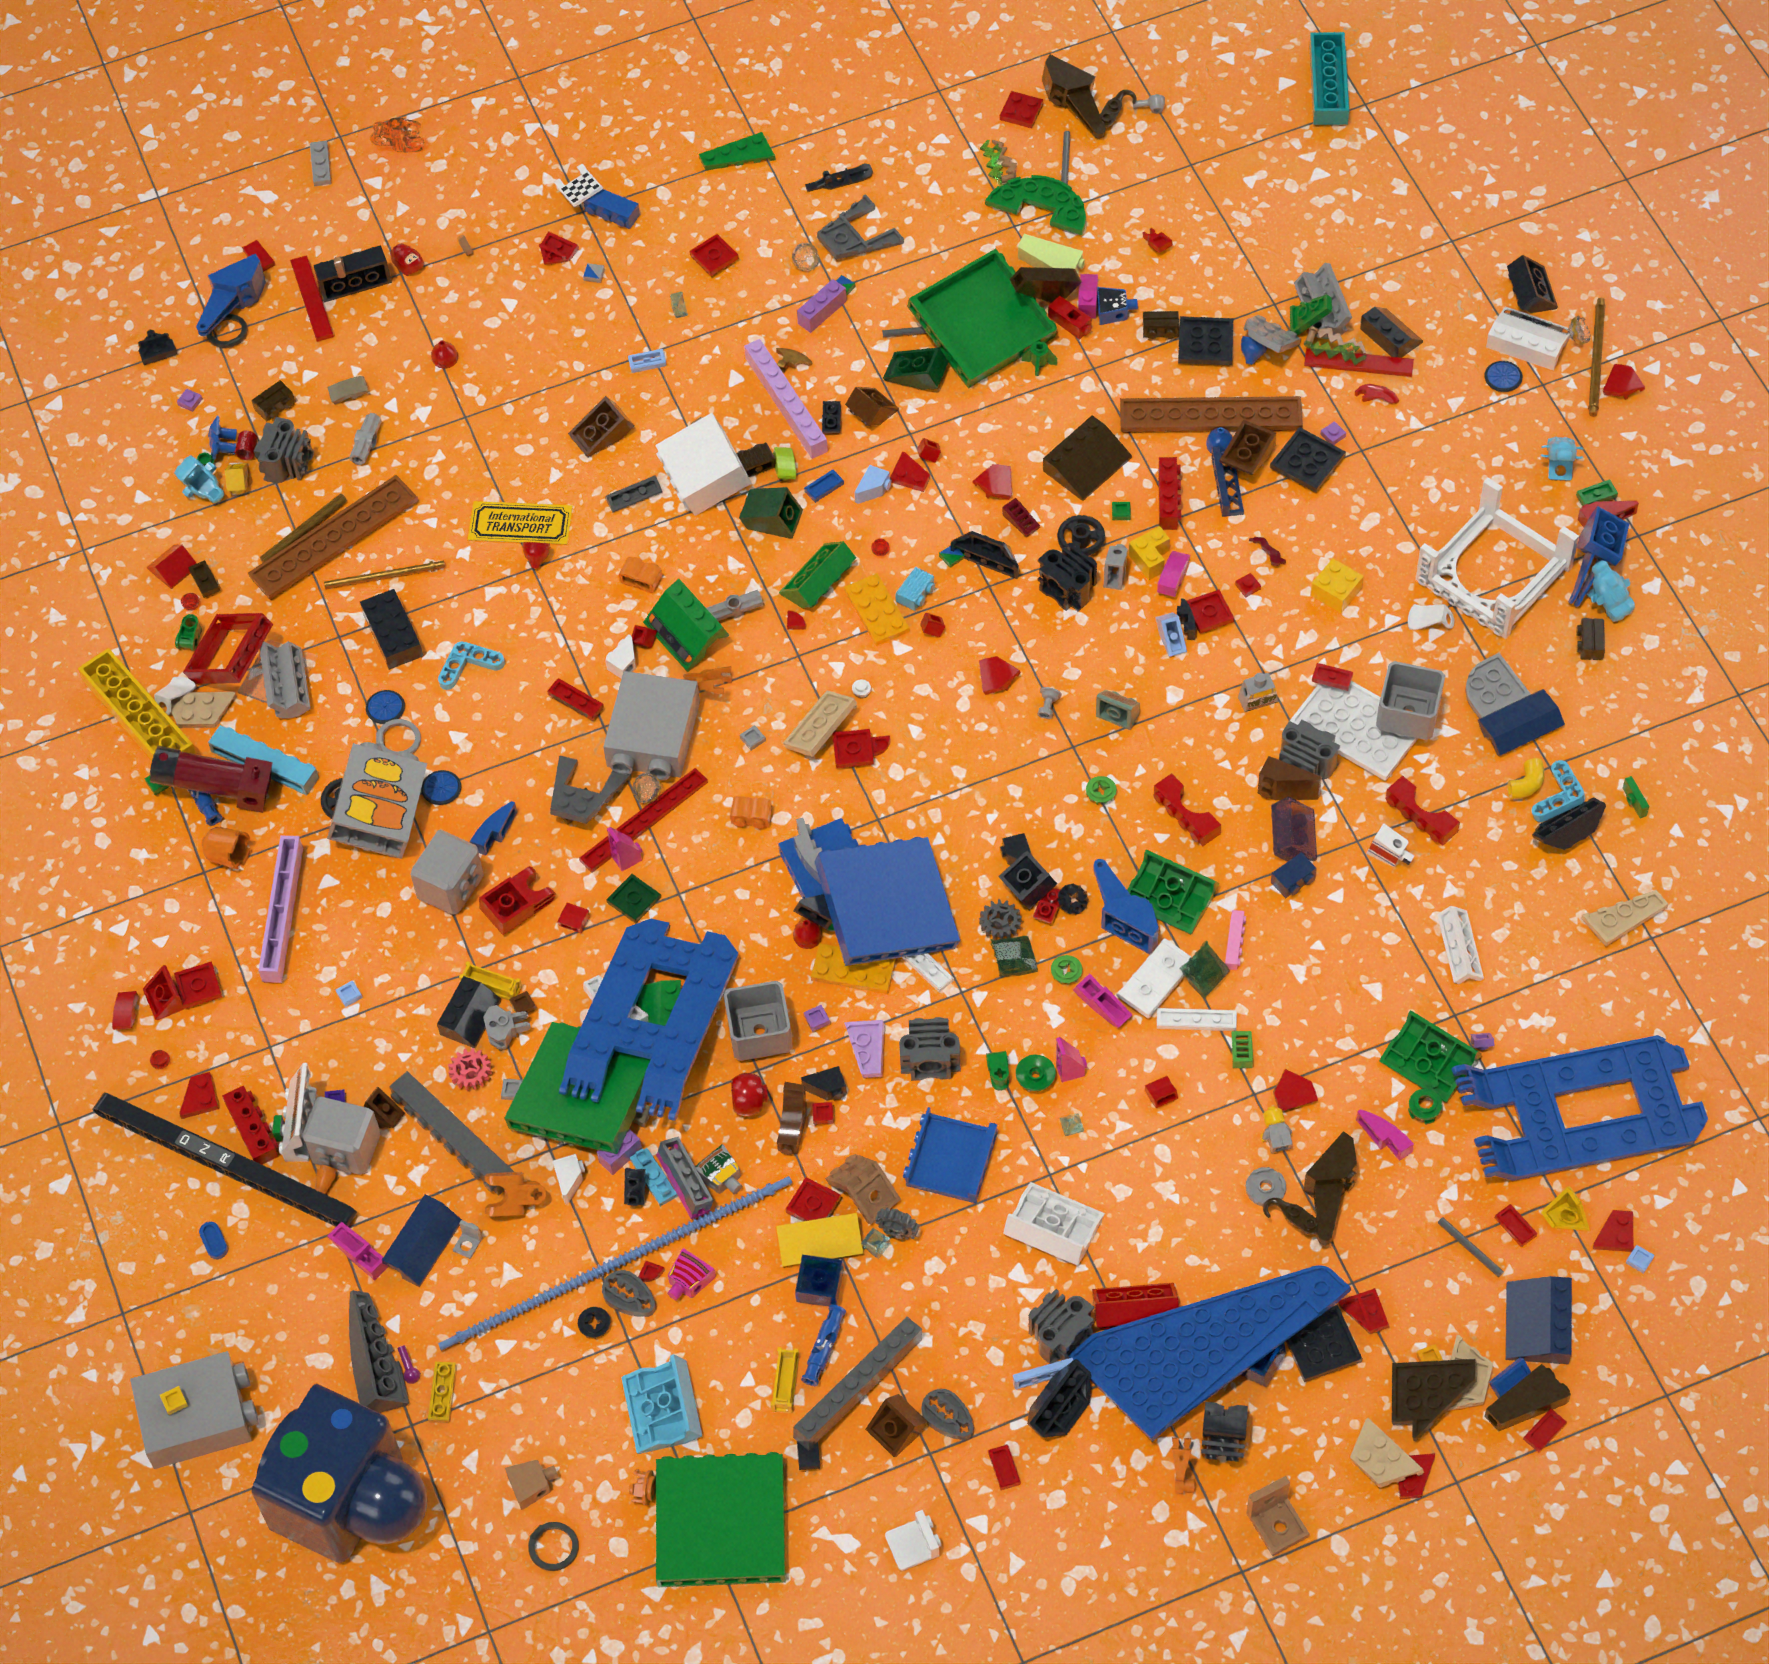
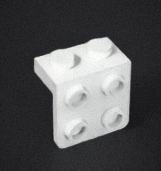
[885,1510,941,1571]

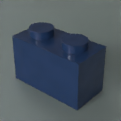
[1271,852,1317,898]

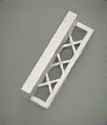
[1437,906,1484,984]

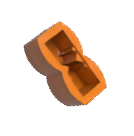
[619,557,662,593]
[730,796,772,829]

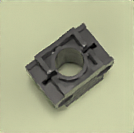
[254,417,314,483]
[1279,719,1341,779]
[899,1017,961,1081]
[1028,1289,1094,1364]

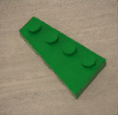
[699,132,776,171]

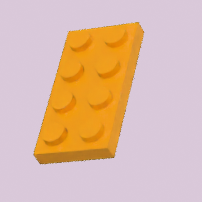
[844,573,910,646]
[811,943,896,994]

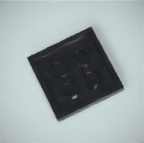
[1178,316,1234,365]
[1270,427,1346,493]
[1286,1305,1363,1382]

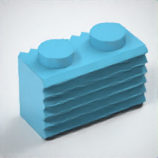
[895,567,935,611]

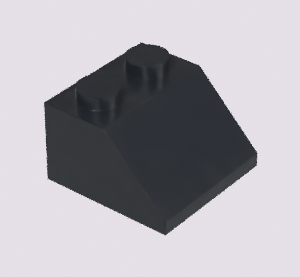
[998,851,1058,910]

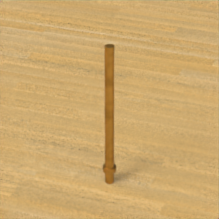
[324,560,445,589]

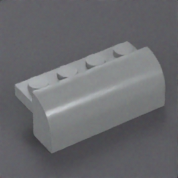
[1294,262,1352,339]
[260,641,310,718]

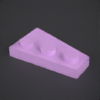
[844,1020,884,1078]

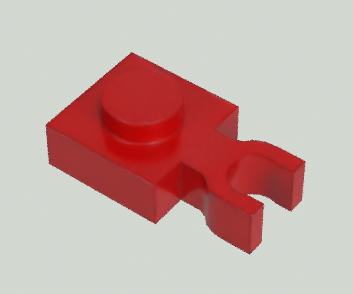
[1142,227,1173,253]

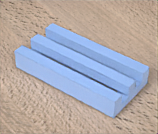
[628,349,666,373]

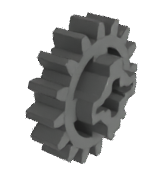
[979,899,1022,941]
[875,1208,919,1240]

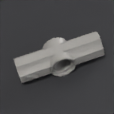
[350,413,382,465]
[706,589,763,621]

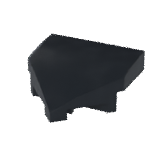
[138,329,178,365]

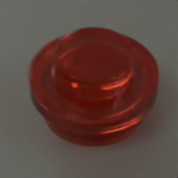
[871,538,890,556]
[181,593,200,611]
[150,1050,170,1069]

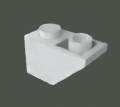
[605,634,636,679]

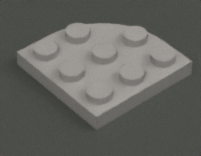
[1243,315,1301,353]
[1465,653,1530,719]

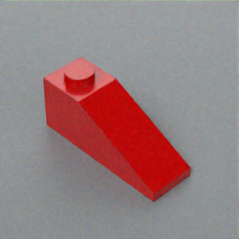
[1577,500,1639,528]

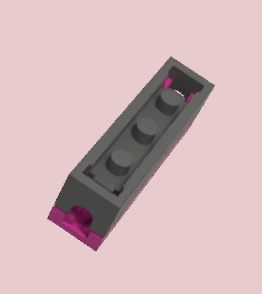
[656,1136,713,1219]

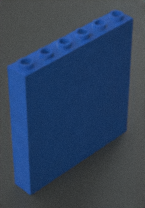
[814,837,960,966]

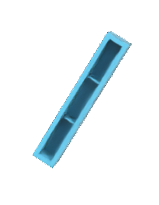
[208,725,319,795]

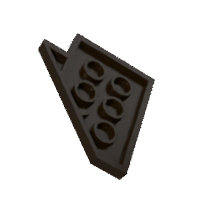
[1392,1359,1477,1441]

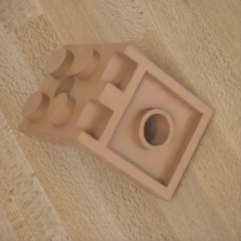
[825,1154,901,1224]
[1246,1476,1310,1556]

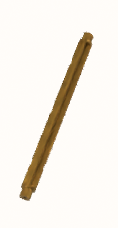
[1588,297,1606,417]

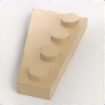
[1581,890,1668,946]

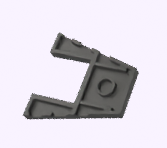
[817,194,904,260]
[550,755,631,824]

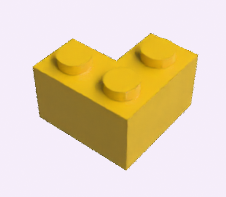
[1128,526,1170,581]

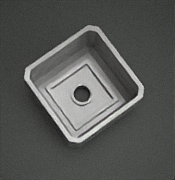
[1376,661,1445,740]
[410,829,484,915]
[724,981,793,1061]
[302,1096,381,1175]

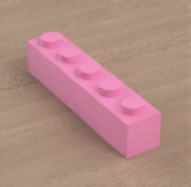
[1225,910,1246,970]

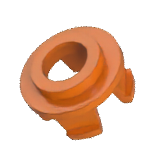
[629,1469,656,1505]

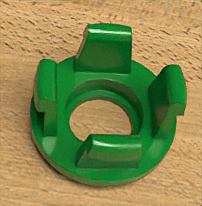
[1408,1089,1442,1124]

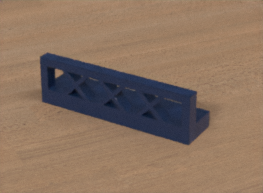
[1211,446,1244,517]

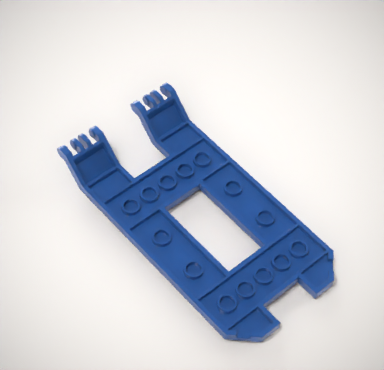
[559,918,738,1121]
[1452,1035,1708,1181]

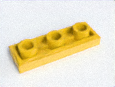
[428,1361,457,1423]

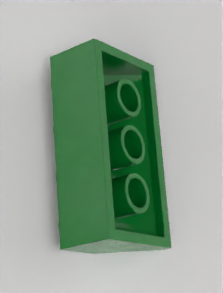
[779,541,857,608]

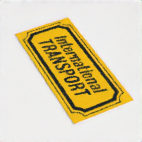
[468,501,573,544]

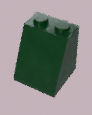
[739,487,803,539]

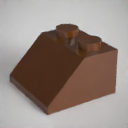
[845,387,899,426]
[865,1394,928,1457]

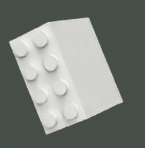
[656,413,752,516]

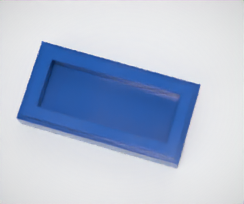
[804,469,844,503]
[1489,1357,1531,1399]

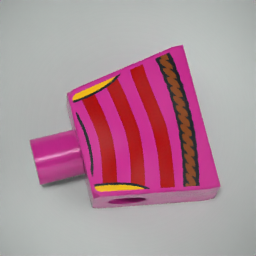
[667,1248,716,1301]

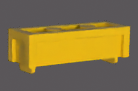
[459,961,522,1001]
[771,1347,799,1413]

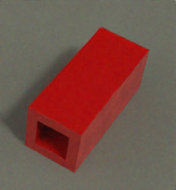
[1048,296,1092,340]

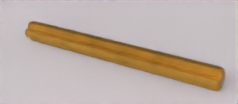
[260,493,347,563]

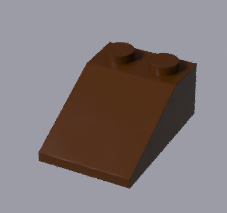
[568,396,635,457]
[1219,420,1276,475]
[1257,756,1322,800]

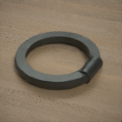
[206,314,248,348]
[528,1522,579,1571]

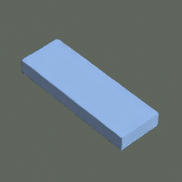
[1013,1358,1073,1390]

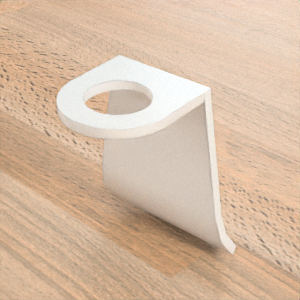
[1408,604,1454,630]
[154,677,196,715]

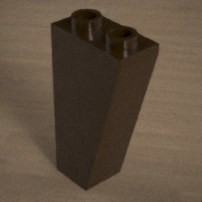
[1010,267,1082,303]
[1484,1364,1571,1432]

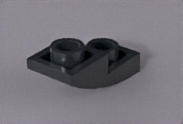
[822,401,841,433]
[1177,598,1195,640]
[796,1441,820,1470]

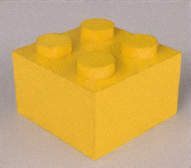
[1310,558,1364,613]

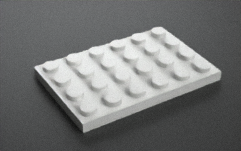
[1290,681,1418,781]

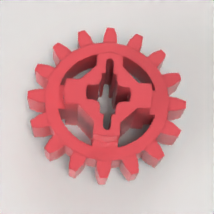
[448,1048,492,1090]

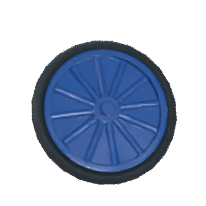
[1484,361,1523,392]
[365,690,405,724]
[421,770,461,805]

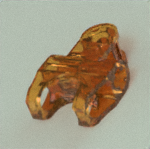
[370,118,425,153]

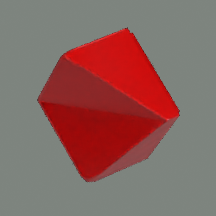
[917,438,941,463]
[920,613,945,637]
[632,625,657,648]

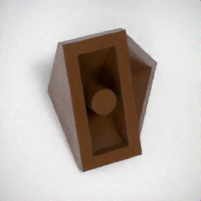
[364,1087,405,1129]

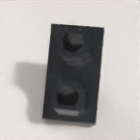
[624,1168,646,1206]

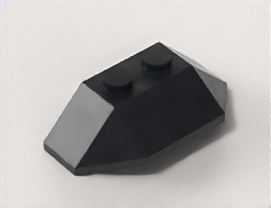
[950,531,1019,579]
[1532,797,1606,850]
[1027,1359,1091,1437]

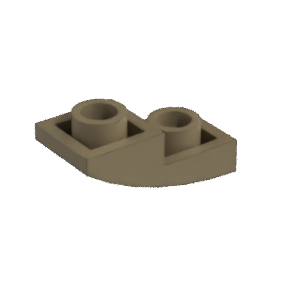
[327,376,369,404]

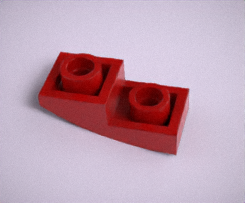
[1033,888,1060,924]
[112,991,139,1030]

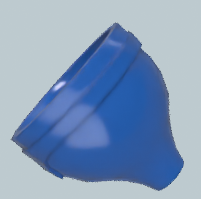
[1241,336,1267,365]
[1206,427,1232,454]

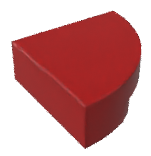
[787,610,806,630]
[871,735,890,757]
[638,1260,665,1282]

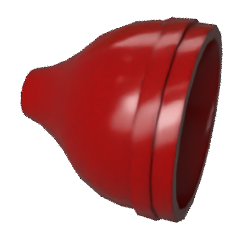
[431,340,458,369]
[522,542,551,569]
[793,919,822,949]

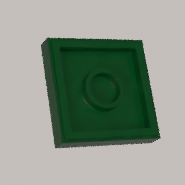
[606,874,661,924]

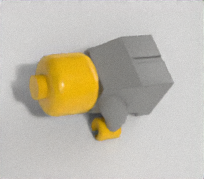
[1260,1106,1293,1153]

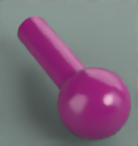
[397,1345,420,1384]

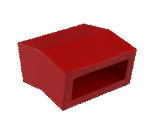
[557,902,590,933]
[1145,1076,1178,1108]

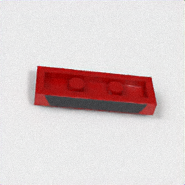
[547,678,604,721]

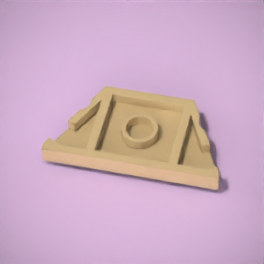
[171,692,236,728]
[1448,1335,1493,1411]
[1350,1418,1424,1488]

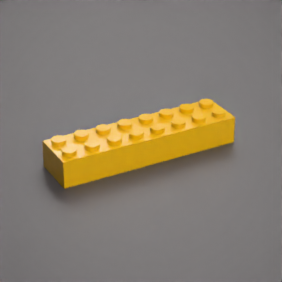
[78,648,196,760]

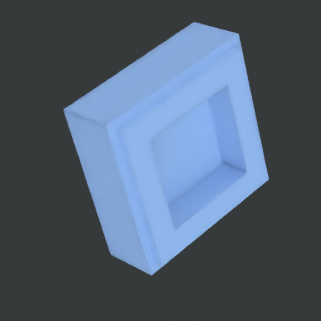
[335,980,363,1007]
[1626,1245,1655,1274]

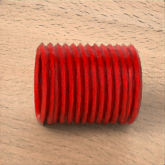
[235,430,258,460]

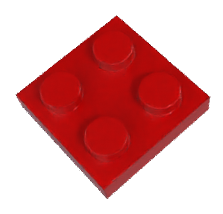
[999,91,1043,129]
[689,234,739,276]
[1186,589,1234,634]
[832,729,874,768]
[174,961,222,1009]
[785,1177,841,1222]

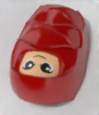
[390,243,425,276]

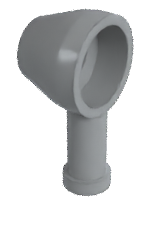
[1133,94,1165,114]

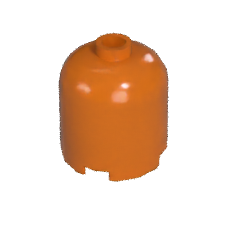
[201,827,251,869]

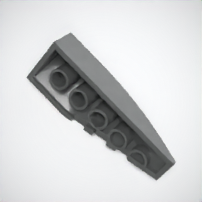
[349,1290,409,1413]

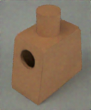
[505,1460,558,1510]

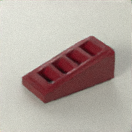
[1002,498,1040,537]

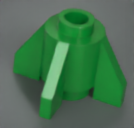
[1022,341,1058,376]

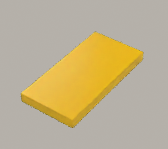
[776,1213,863,1267]

